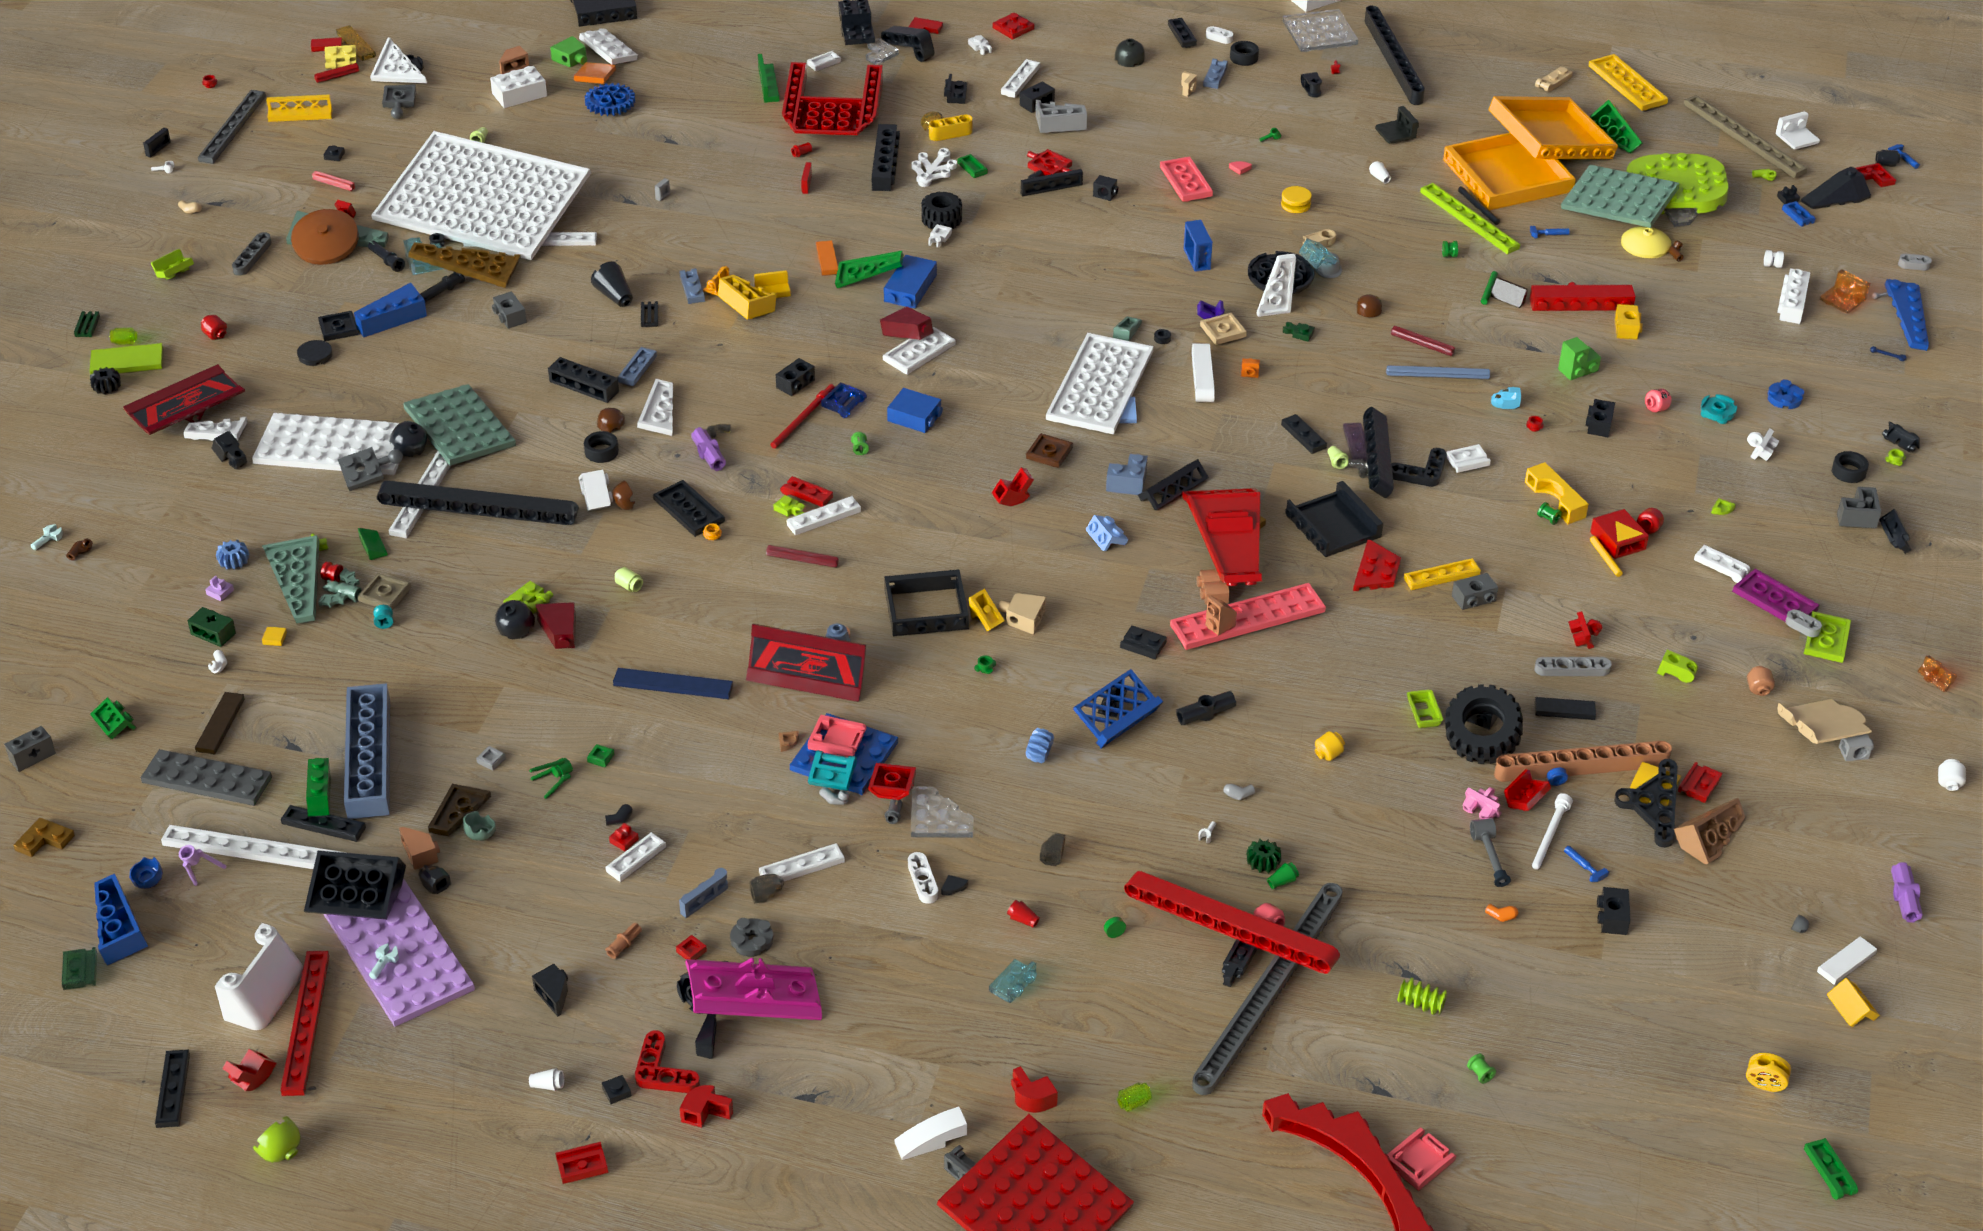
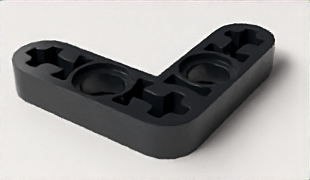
[1392,447,1446,487]

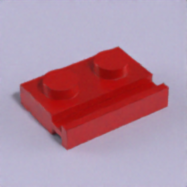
[1678,762,1723,803]
[555,1142,608,1184]

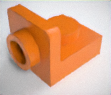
[1241,358,1260,378]

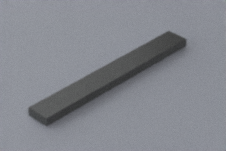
[198,90,266,164]

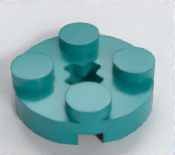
[1700,394,1737,424]

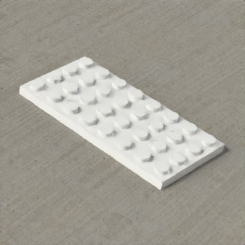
[1046,333,1154,434]
[252,413,399,475]

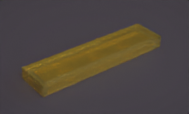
[336,25,376,61]

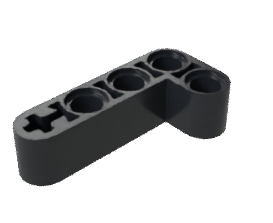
[881,26,935,62]

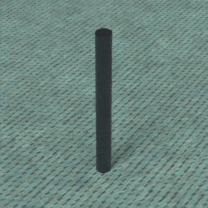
[1458,186,1500,225]

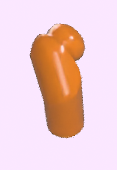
[1485,904,1519,922]

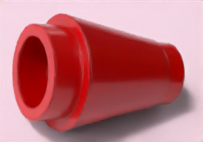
[1007,900,1040,928]

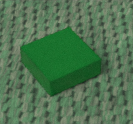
[587,744,615,768]

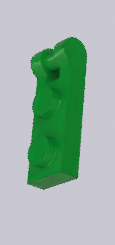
[1804,1138,1858,1200]

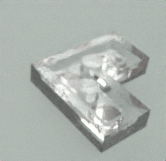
[866,38,899,65]

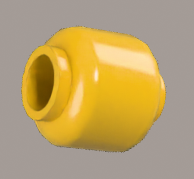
[1314,731,1345,761]

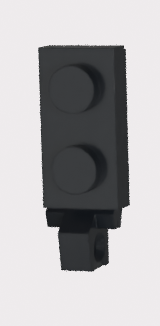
[1879,509,1911,554]
[1222,939,1258,987]

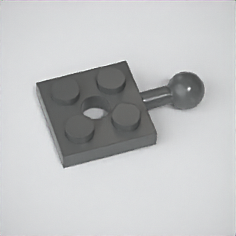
[382,84,416,119]
[338,447,403,491]

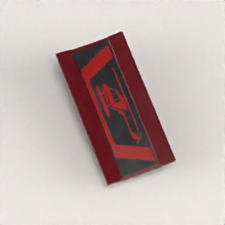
[123,364,245,435]
[746,623,866,702]

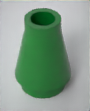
[1267,862,1299,889]

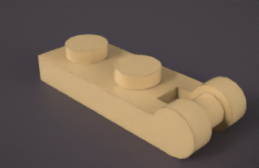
[1535,66,1573,92]

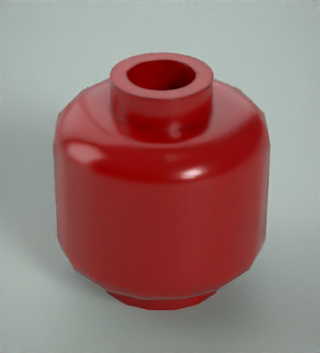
[201,315,227,340]
[1637,508,1664,534]

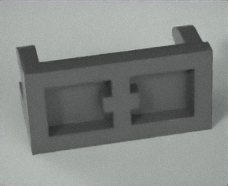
[944,1145,976,1180]

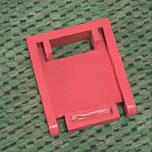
[808,715,867,757]
[1387,1127,1456,1191]

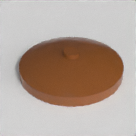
[291,209,359,265]

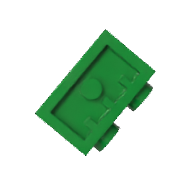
[90,697,137,740]

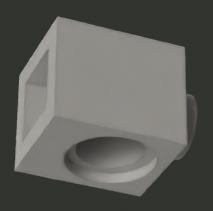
[1839,734,1874,761]

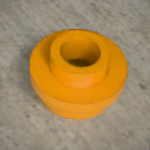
[703,523,722,540]

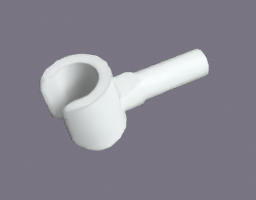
[151,161,174,173]
[1199,821,1216,843]

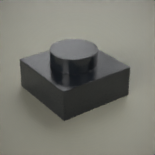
[323,145,345,161]
[602,1075,632,1104]

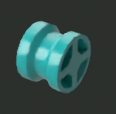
[373,604,393,629]

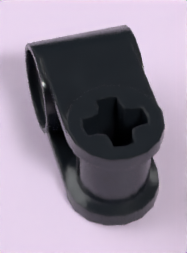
[1300,72,1322,98]

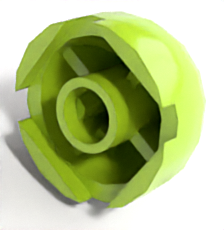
[253,1116,301,1163]

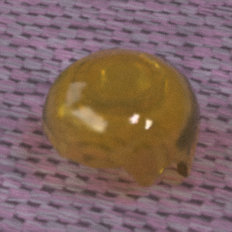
[920,111,944,131]

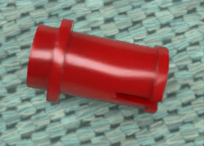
[791,142,812,157]

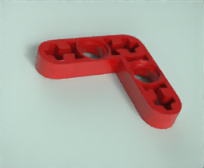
[635,1030,700,1093]

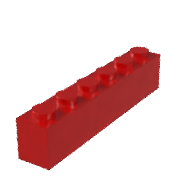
[1529,285,1636,311]

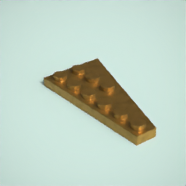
[408,242,521,288]

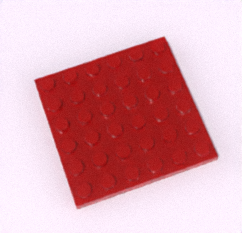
[937,1114,1134,1231]

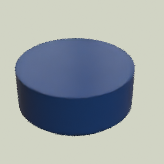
[1546,767,1568,786]

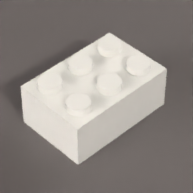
[490,66,547,108]

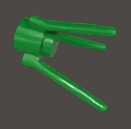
[529,758,573,799]

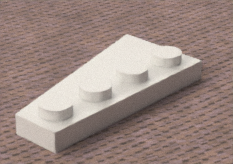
[1256,254,1296,317]

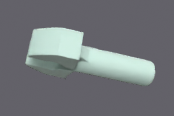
[31,524,63,550]
[369,943,399,979]

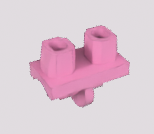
[1463,787,1501,819]

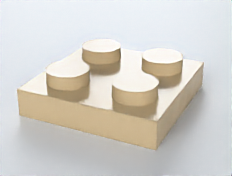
[1200,313,1247,345]

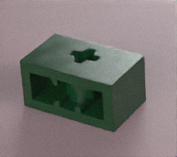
[187,607,236,647]

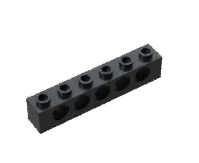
[871,124,900,191]

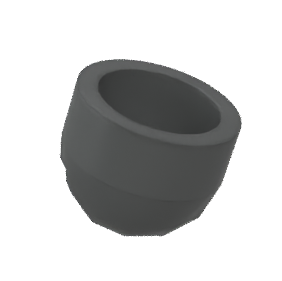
[1791,914,1810,933]

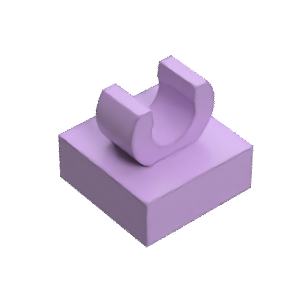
[205,576,234,601]

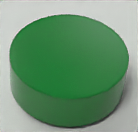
[1104,917,1126,938]

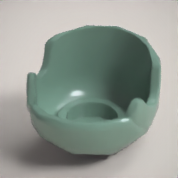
[463,811,496,841]

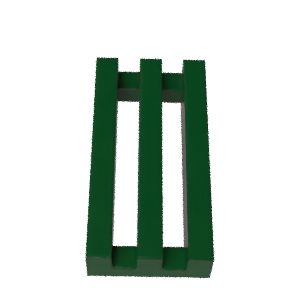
[74,311,100,337]

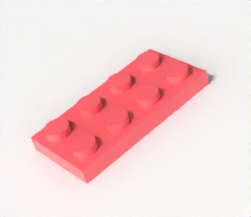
[1160,156,1213,202]

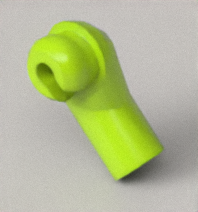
[1752,169,1777,181]

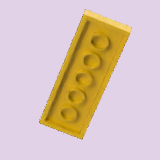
[1589,54,1668,111]

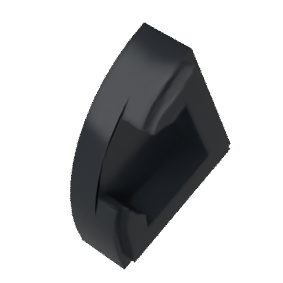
[941,875,968,895]

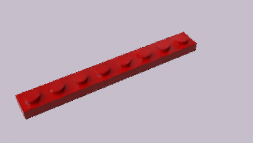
[280,951,330,1096]

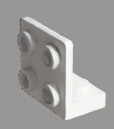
[1776,111,1820,150]

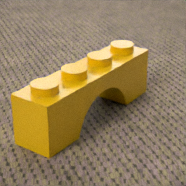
[1525,462,1589,524]

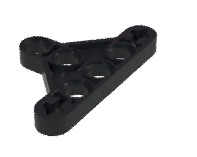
[1614,759,1678,848]

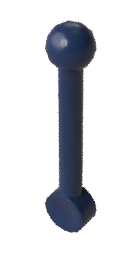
[1870,346,1906,361]

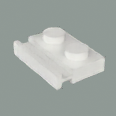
[1446,444,1491,473]

